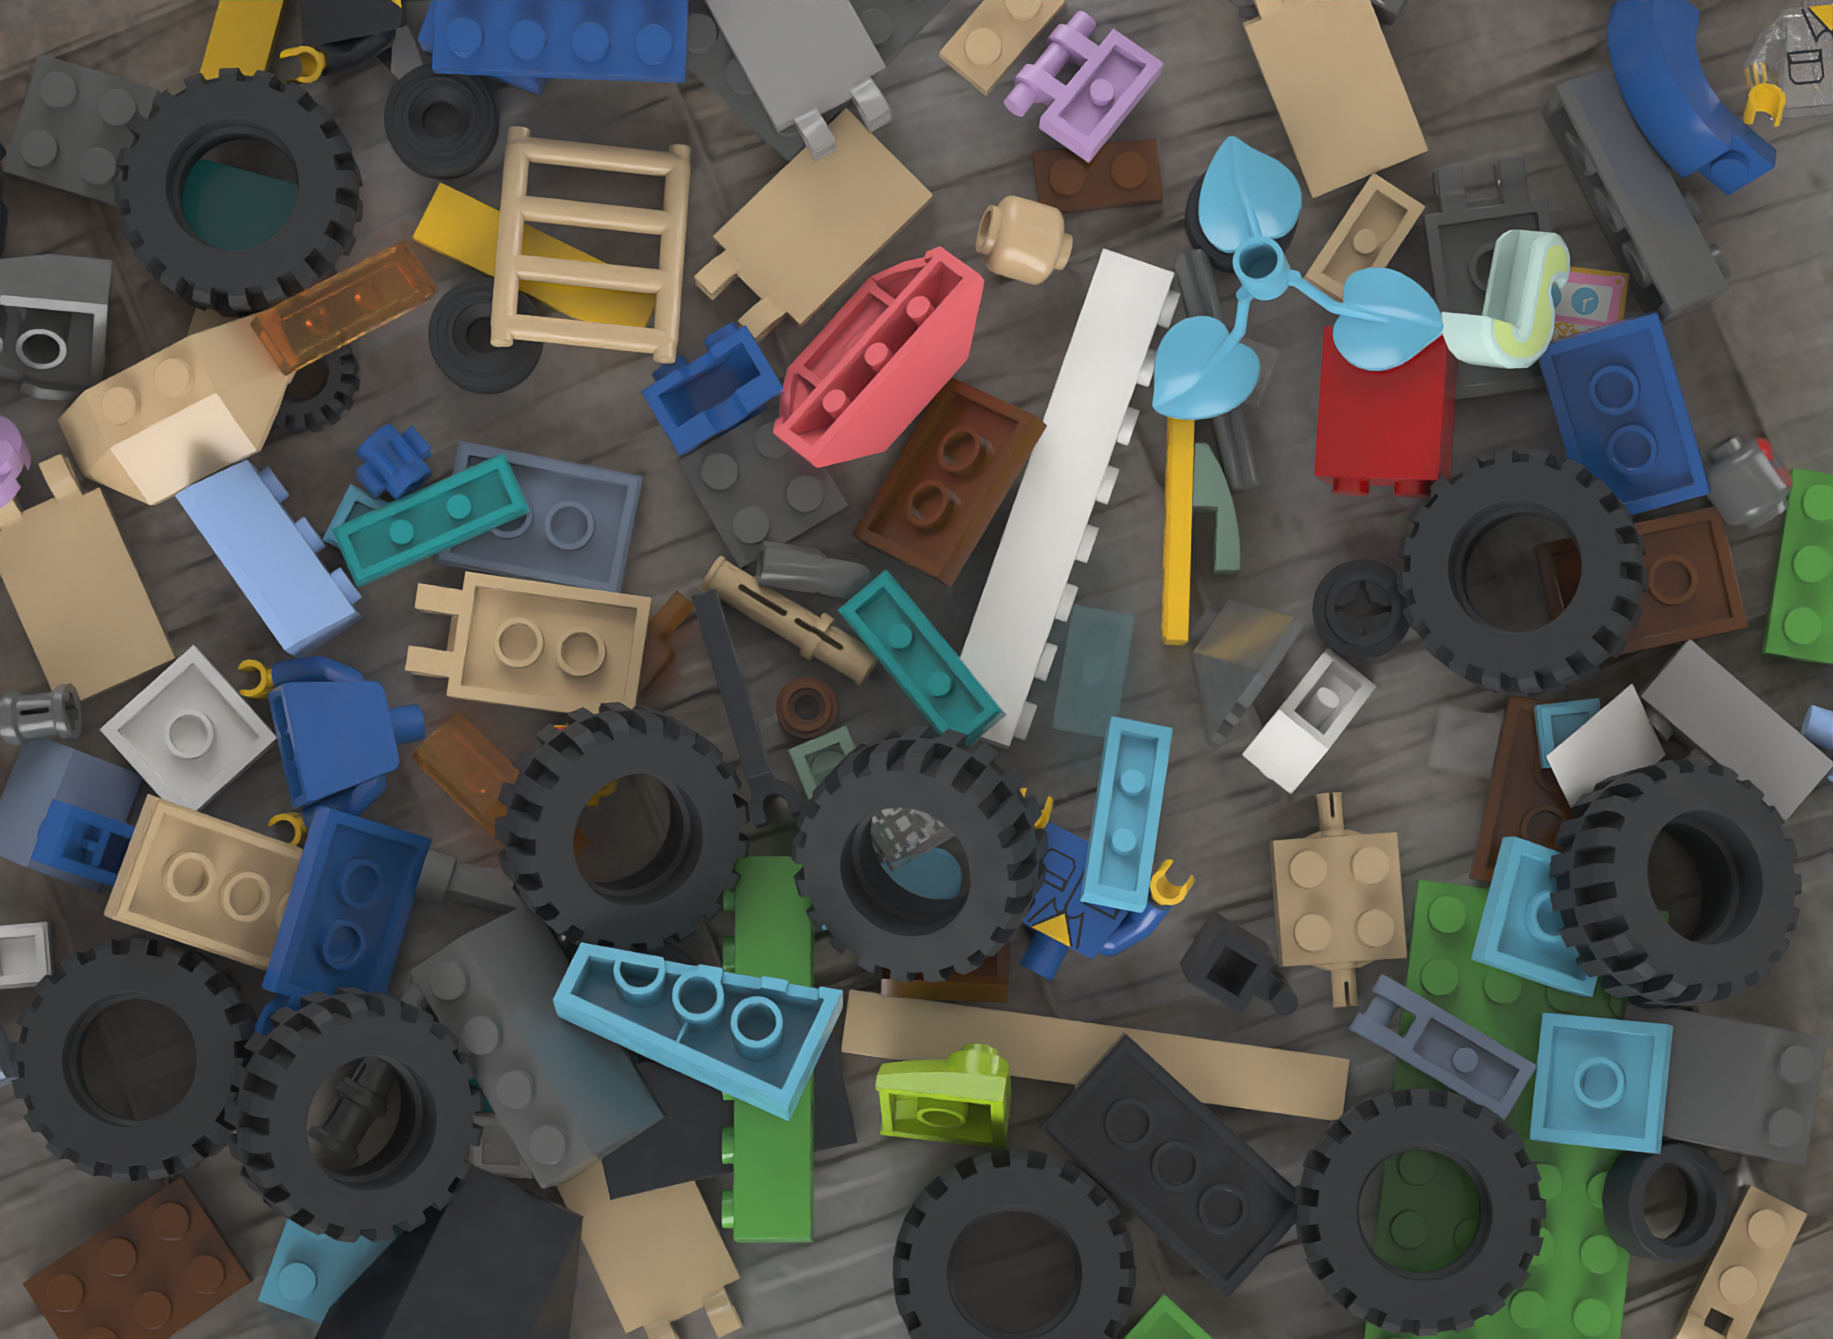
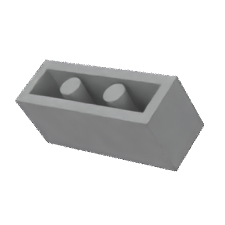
[1637,639,1833,821]

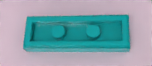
[332,453,531,588]
[838,570,1007,746]

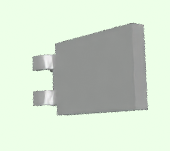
[704,0,892,162]

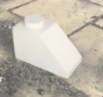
[1242,648,1377,794]

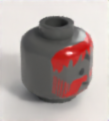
[1705,433,1793,531]

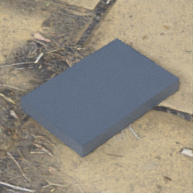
[434,441,644,593]

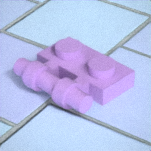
[1004,11,1164,163]

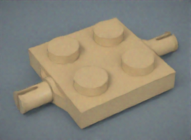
[1269,792,1407,1008]

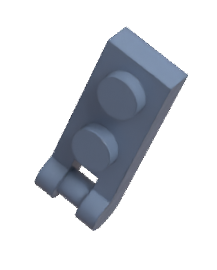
[1349,974,1537,1121]

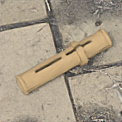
[700,555,878,686]

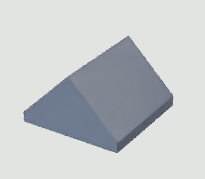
[0,737,144,893]

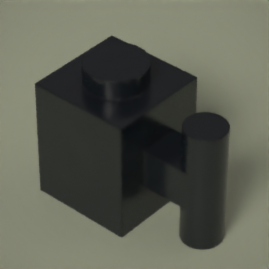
[1179,911,1298,1015]

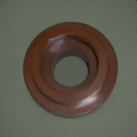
[776,676,838,739]

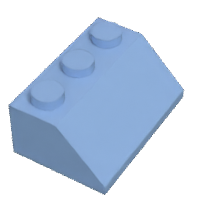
[175,459,363,658]

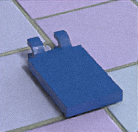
[255,805,432,1036]

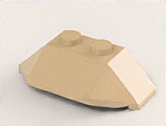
[58,310,298,505]

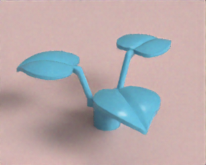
[1152,136,1444,420]

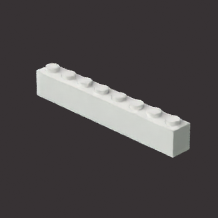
[960,248,1181,750]

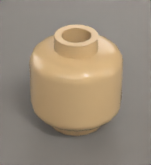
[975,195,1073,285]

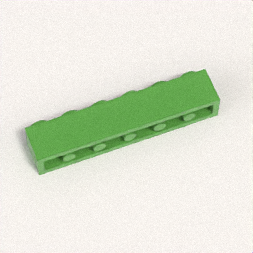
[722,856,814,1243]

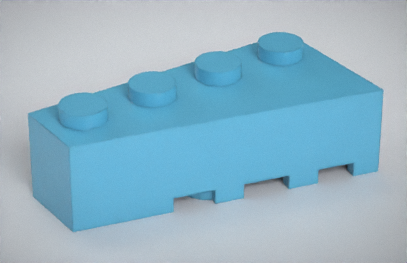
[553,942,843,1121]

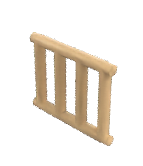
[490,126,691,365]

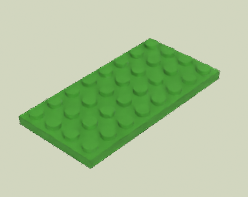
[1362,880,1669,1339]

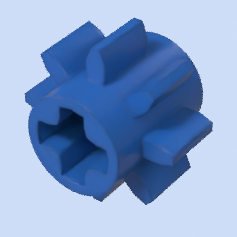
[356,424,432,500]

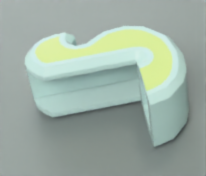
[1441,230,1570,369]

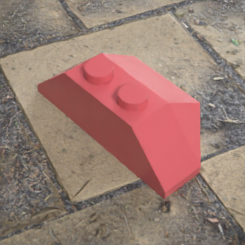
[773,246,985,468]

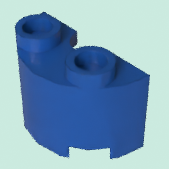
[641,322,785,456]

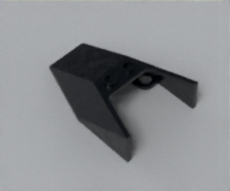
[314,1165,584,1339]

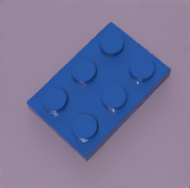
[1538,310,1711,515]

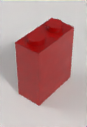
[1314,326,1458,498]

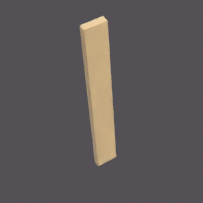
[841,989,1350,1121]

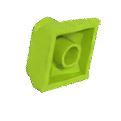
[875,1043,1011,1149]

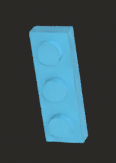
[1080,716,1173,913]

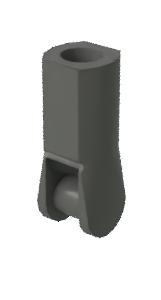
[755,540,873,600]

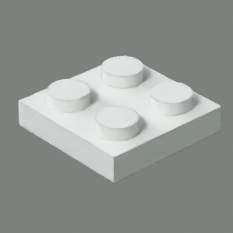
[100,645,278,812]

